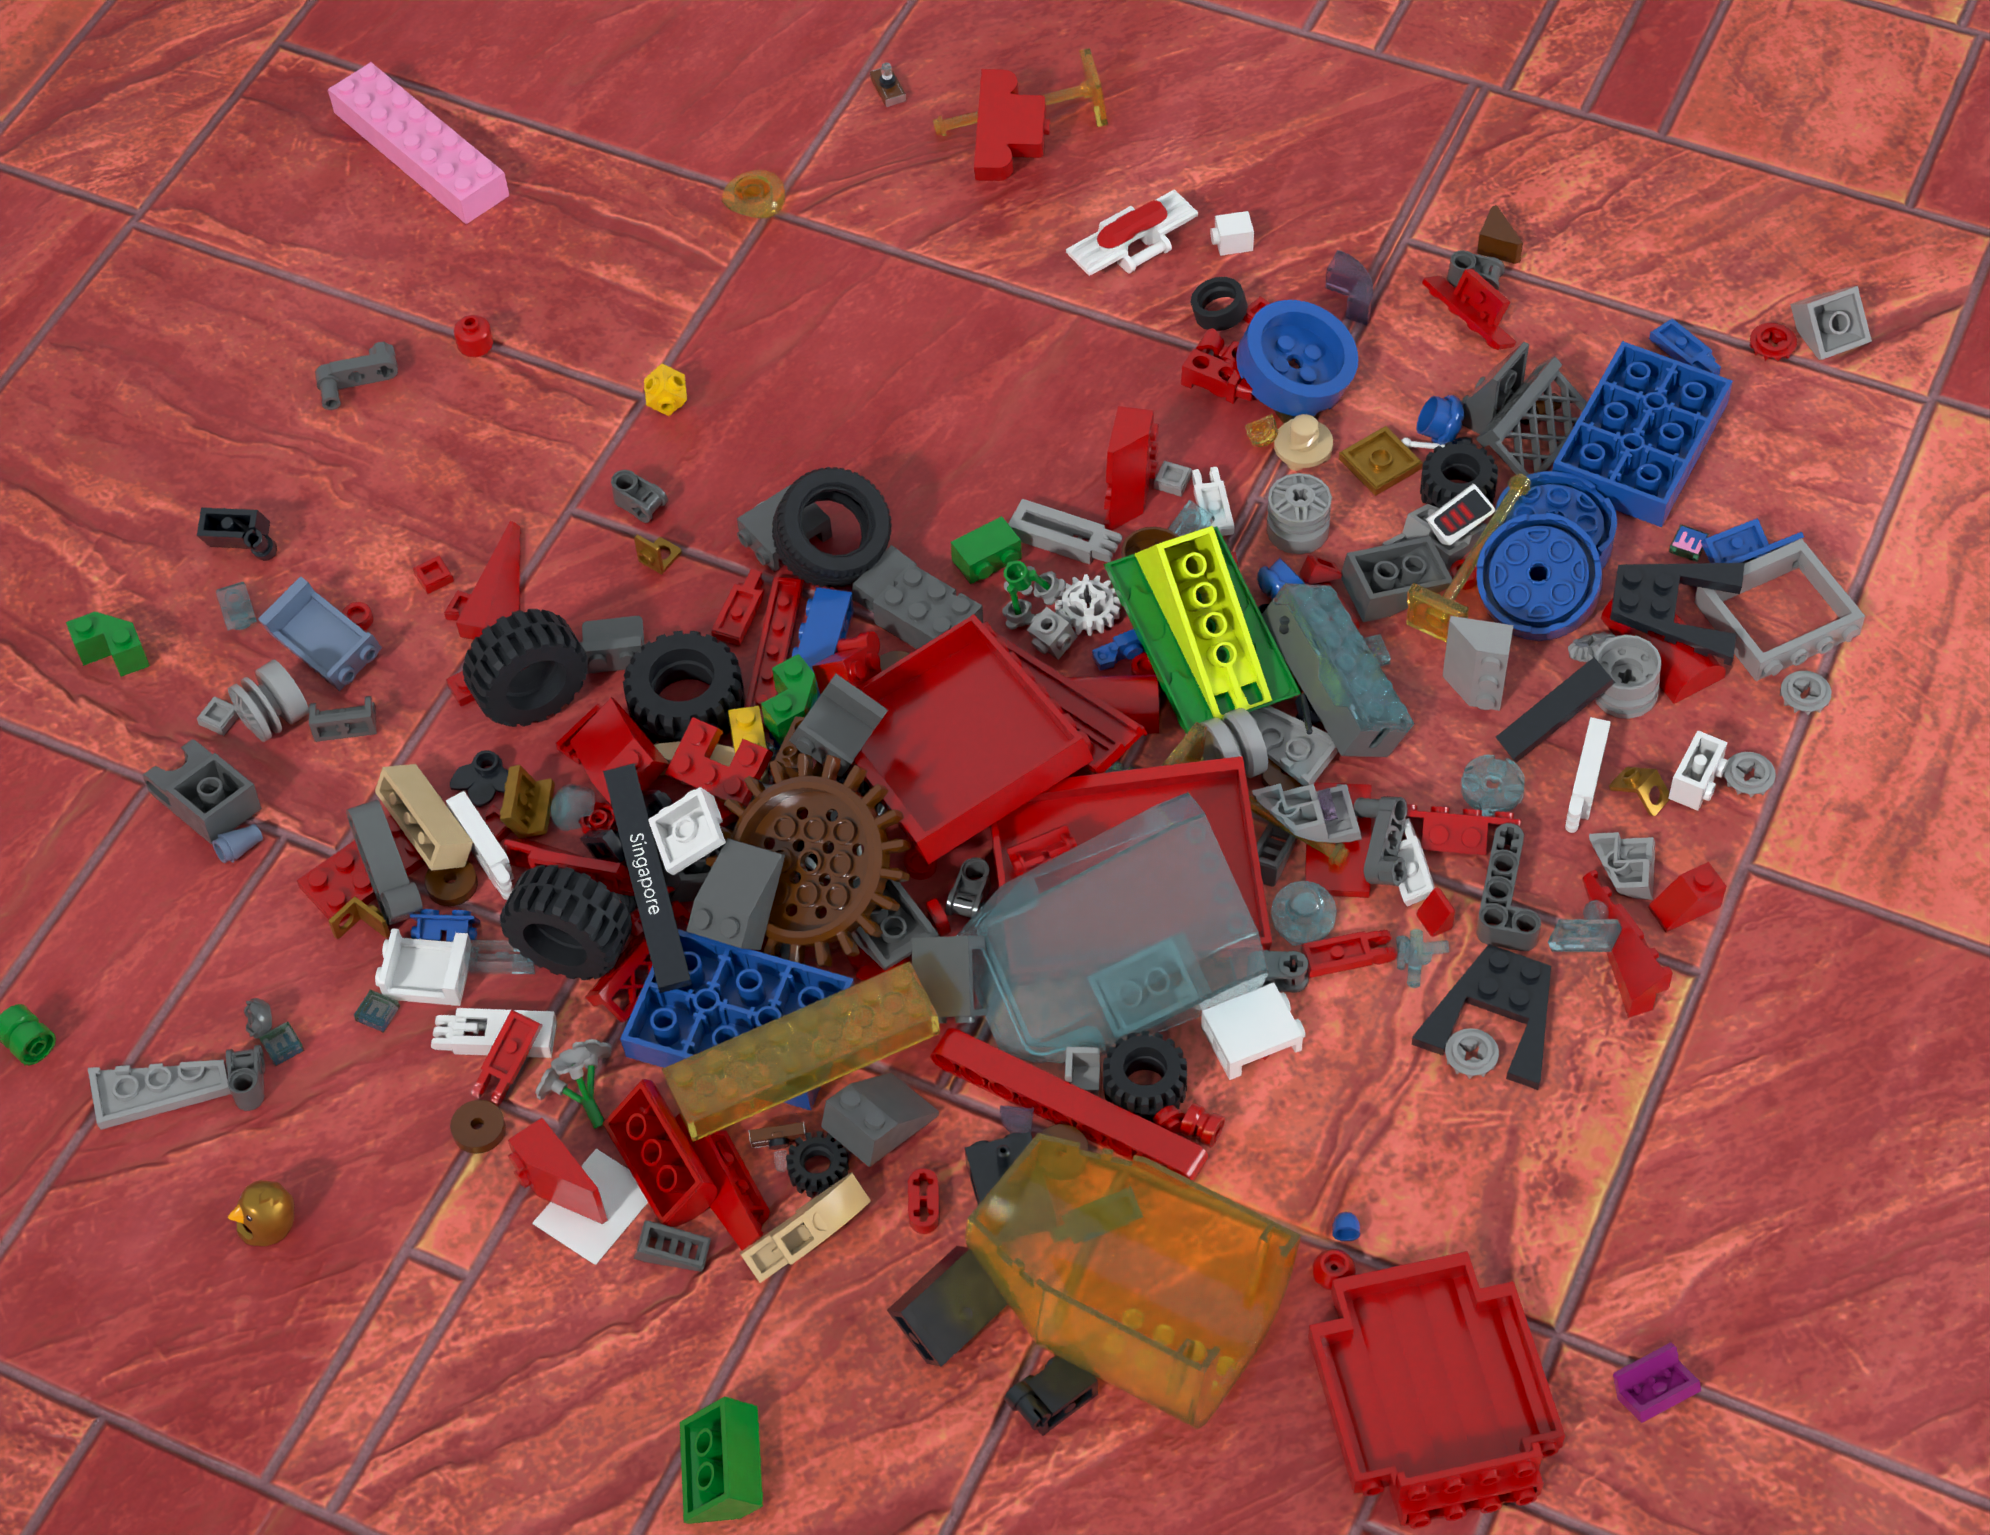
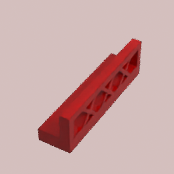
[585,901,691,1022]

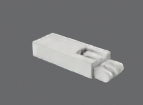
[1565,717,1611,833]
[446,791,514,900]
[431,1008,557,1058]

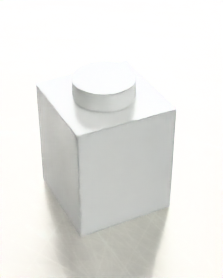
[1210,211,1254,256]

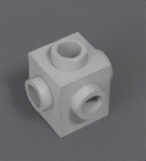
[1027,606,1078,660]

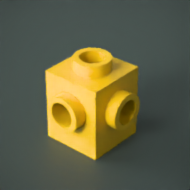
[644,364,687,416]

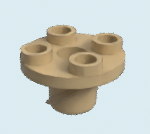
[1274,414,1333,471]

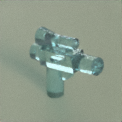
[1396,929,1449,988]

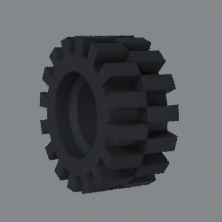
[786,1131,849,1198]

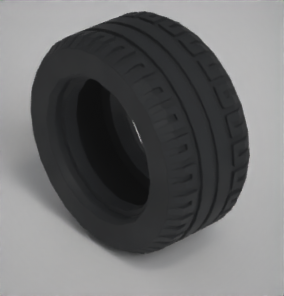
[772,467,892,588]

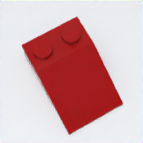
[570,697,670,805]
[508,1118,608,1224]

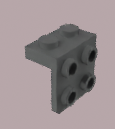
[580,616,644,674]

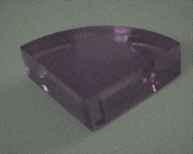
[1317,788,1338,822]
[1000,1105,1034,1134]

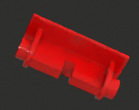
[1006,825,1078,879]

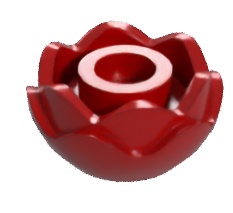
[578,802,617,834]
[1313,1249,1356,1290]

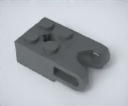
[142,739,262,845]

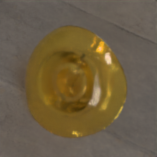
[722,169,785,218]

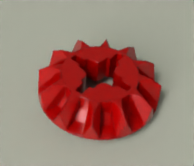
[1750,323,1797,362]

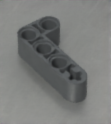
[346,799,423,926]
[1476,823,1541,951]

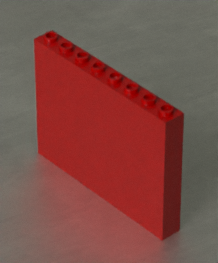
[852,614,1094,865]
[990,756,1272,986]

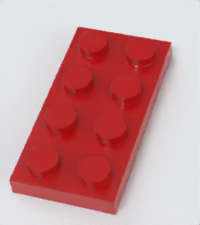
[296,815,426,924]

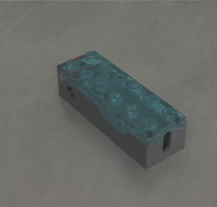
[1262,583,1415,757]

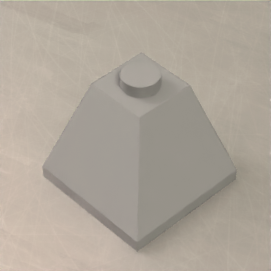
[1790,286,1872,360]

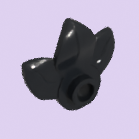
[450,750,508,807]

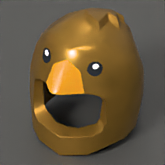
[228,1180,294,1246]

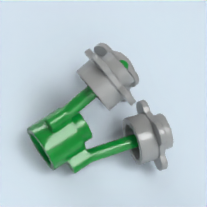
[1002,561,1066,629]

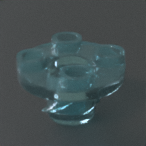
[1271,881,1337,946]

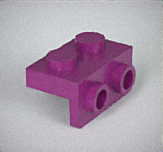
[1613,1343,1701,1423]

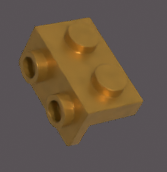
[500,765,555,839]

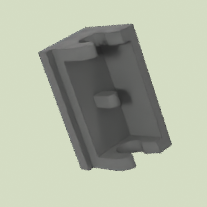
[852,545,917,613]
[309,696,377,742]

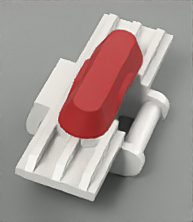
[1066,189,1198,276]

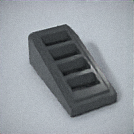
[1257,821,1299,887]
[633,1220,711,1272]

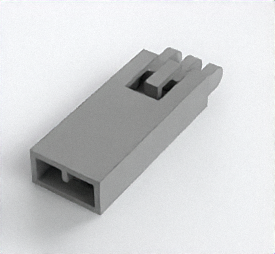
[1008,499,1123,565]

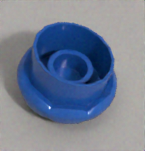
[1416,395,1464,445]
[1257,558,1309,600]

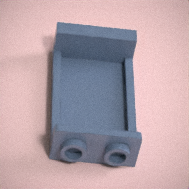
[258,576,382,691]

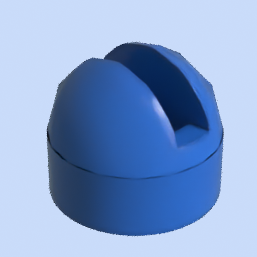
[1332,1212,1360,1241]

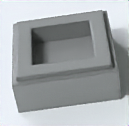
[1154,461,1192,496]
[196,696,239,736]

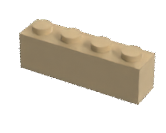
[375,764,473,871]

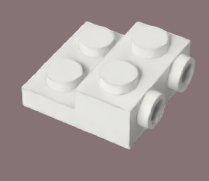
[648,787,726,875]

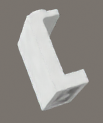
[375,928,473,1006]
[1201,983,1305,1080]

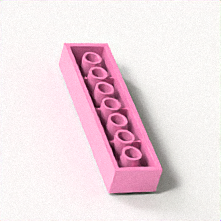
[328,62,509,224]

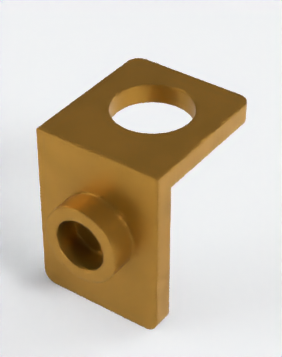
[634,534,682,575]
[1609,767,1670,816]
[329,896,390,939]

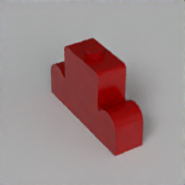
[974,69,1050,181]

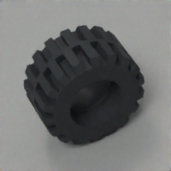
[1420,441,1498,508]
[1103,1031,1187,1123]

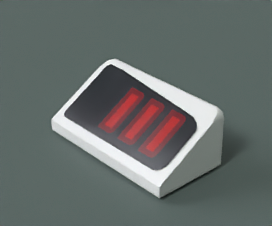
[1426,484,1496,546]

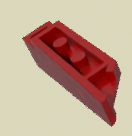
[503,838,635,896]
[675,1112,770,1251]

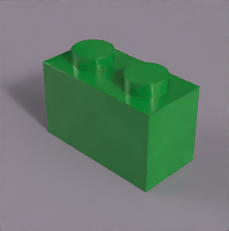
[951,516,1022,584]

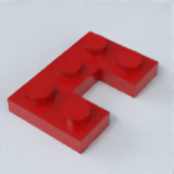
[665,717,773,808]

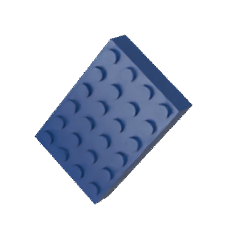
[1552,341,1733,527]
[620,929,857,1111]

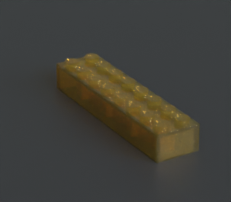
[662,962,940,1142]

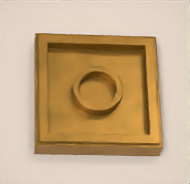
[1339,426,1423,496]

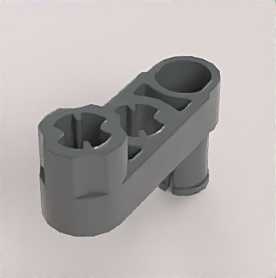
[315,342,398,410]
[1354,796,1407,886]

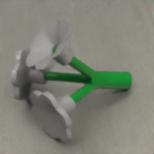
[535,1039,612,1129]

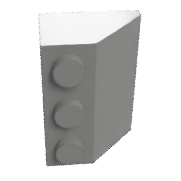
[1443,616,1514,711]

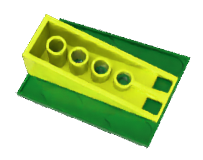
[1103,526,1301,734]

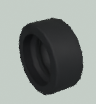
[1190,277,1248,331]

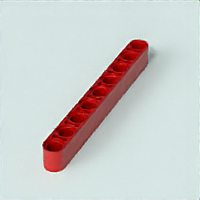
[930,1028,1208,1187]

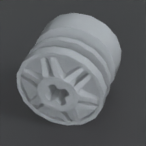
[1266,473,1332,554]
[1595,635,1661,719]
[228,659,309,742]

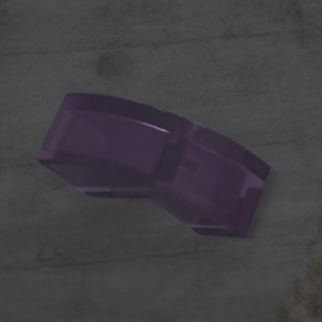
[1325,250,1373,325]

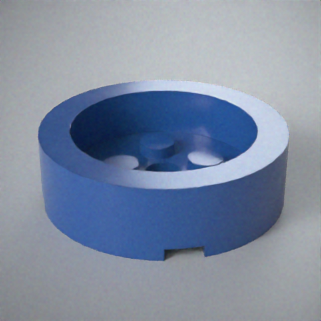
[1236,300,1358,416]
[1491,471,1617,581]
[1477,513,1603,641]

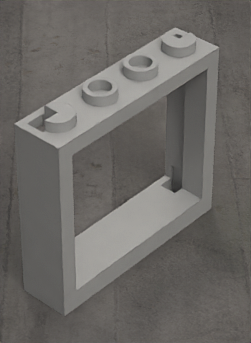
[1694,539,1865,681]

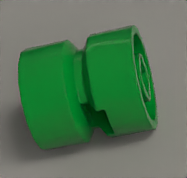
[0,1004,56,1066]

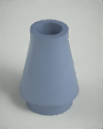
[212,824,263,863]

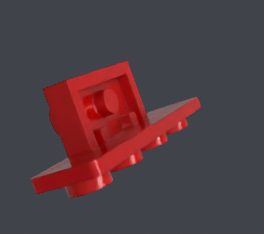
[1422,268,1516,350]
[1406,804,1521,856]

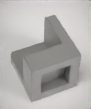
[1065,1047,1100,1097]

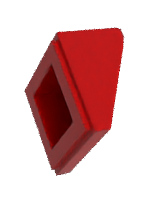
[1300,554,1342,585]
[1416,887,1455,937]

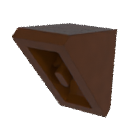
[1477,205,1523,264]

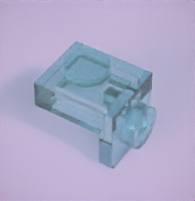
[216,582,257,630]

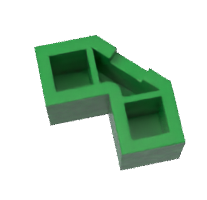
[66,612,150,677]
[761,654,818,746]

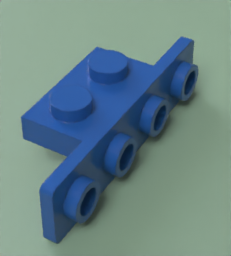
[1701,518,1804,563]

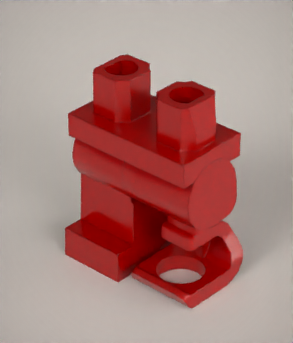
[1181,328,1254,404]

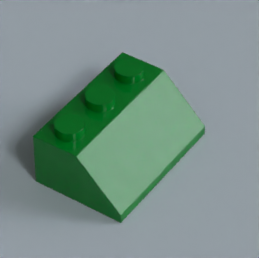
[680,1396,763,1524]

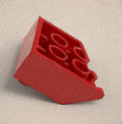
[1103,406,1159,531]

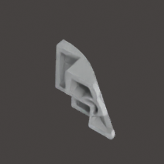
[1382,504,1490,570]
[1252,783,1362,843]

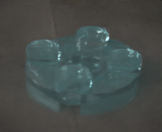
[1460,755,1525,817]

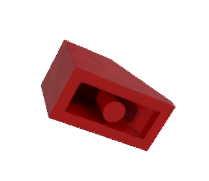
[1648,862,1727,932]

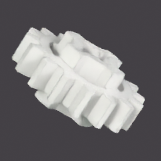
[1055,574,1121,636]

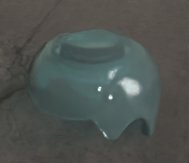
[550,784,595,832]

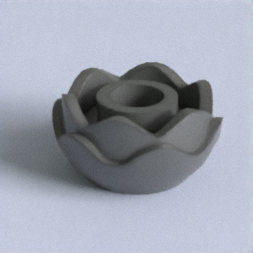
[244,998,272,1038]

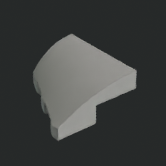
[1589,832,1655,900]

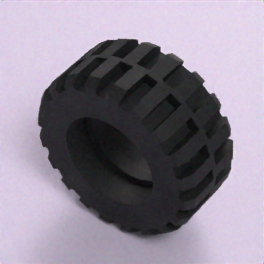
[463,609,588,727]
[623,631,745,744]
[500,865,632,980]

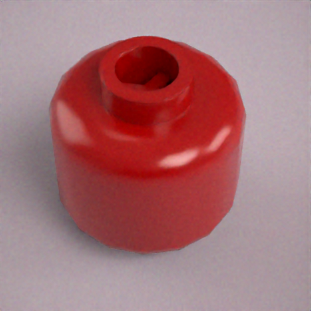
[454,315,494,358]

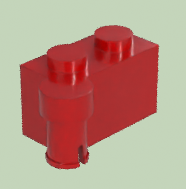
[812,631,882,695]

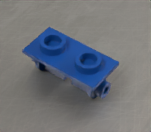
[410,909,480,942]

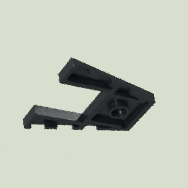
[1610,563,1745,666]
[1412,944,1551,1090]

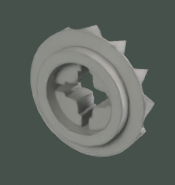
[1568,632,1615,662]
[1780,671,1832,715]
[1723,752,1776,798]
[1445,1028,1499,1079]

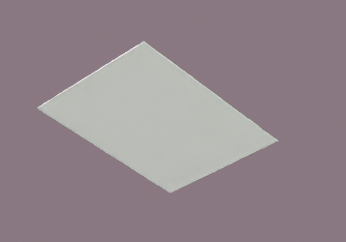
[532,1149,648,1265]

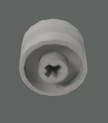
[1197,708,1268,778]

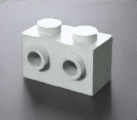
[1668,731,1728,811]

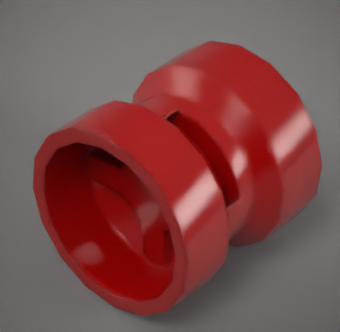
[1180,1103,1225,1148]

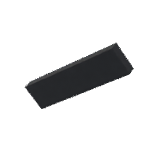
[1496,657,1616,763]

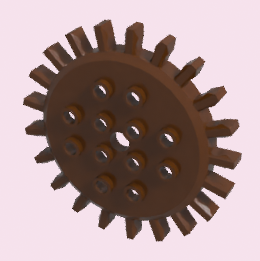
[706,753,911,968]

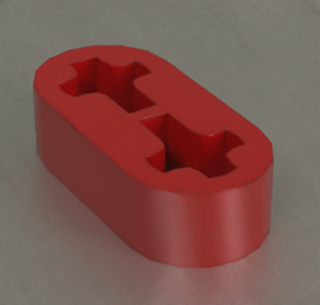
[908,1168,940,1234]

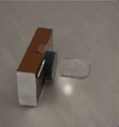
[870,62,906,107]
[748,1122,806,1172]

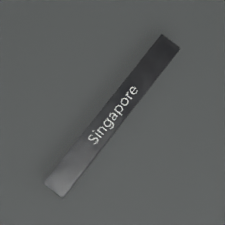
[603,764,692,993]

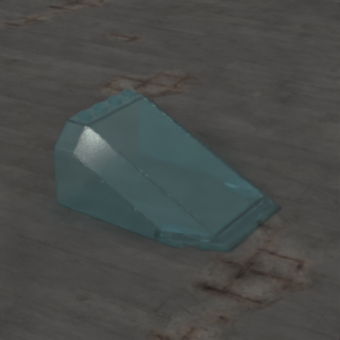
[956,792,1269,1063]

